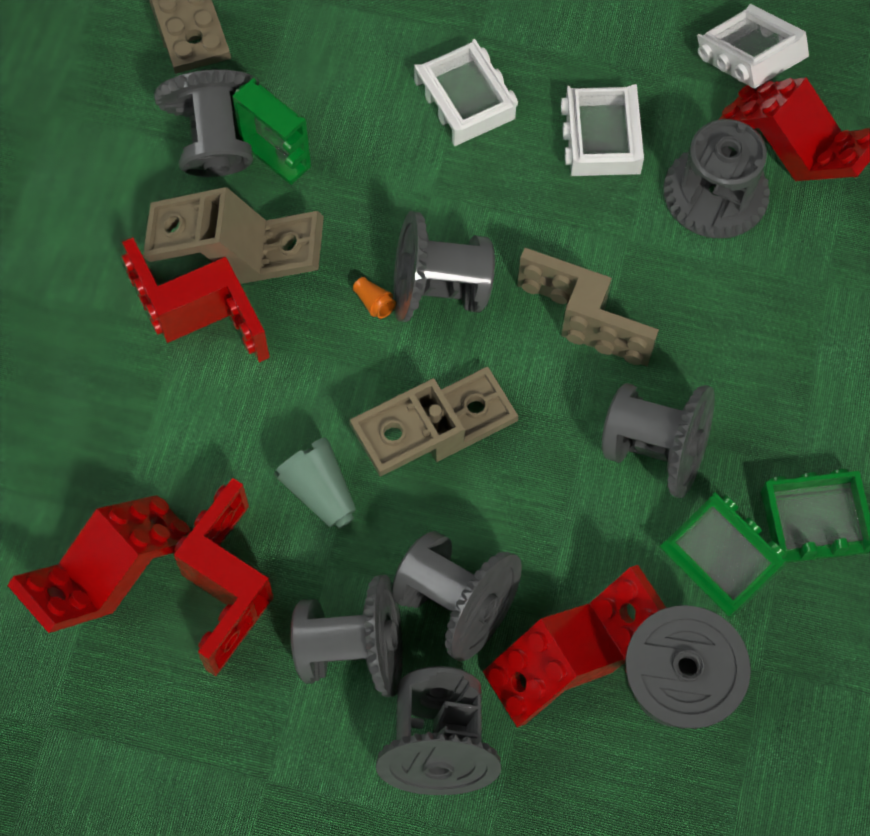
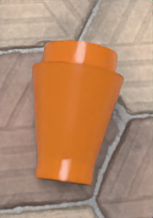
[353,277,396,319]

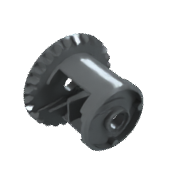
[154,70,260,177]
[664,119,770,238]
[394,211,495,322]
[601,383,715,498]
[392,531,522,661]
[291,575,403,697]
[625,605,751,729]
[376,666,501,795]

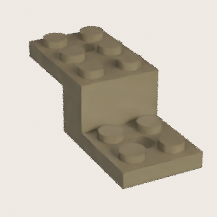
[149,0,231,74]
[517,248,659,366]
[350,366,519,477]

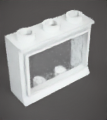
[697,4,809,89]
[414,39,518,146]
[561,84,644,176]

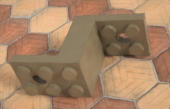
[143,187,324,284]

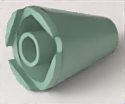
[274,437,356,529]

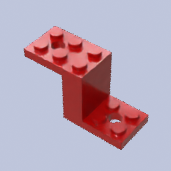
[718,77,870,181]
[121,238,270,363]
[174,478,274,676]
[7,495,191,633]
[482,565,666,728]

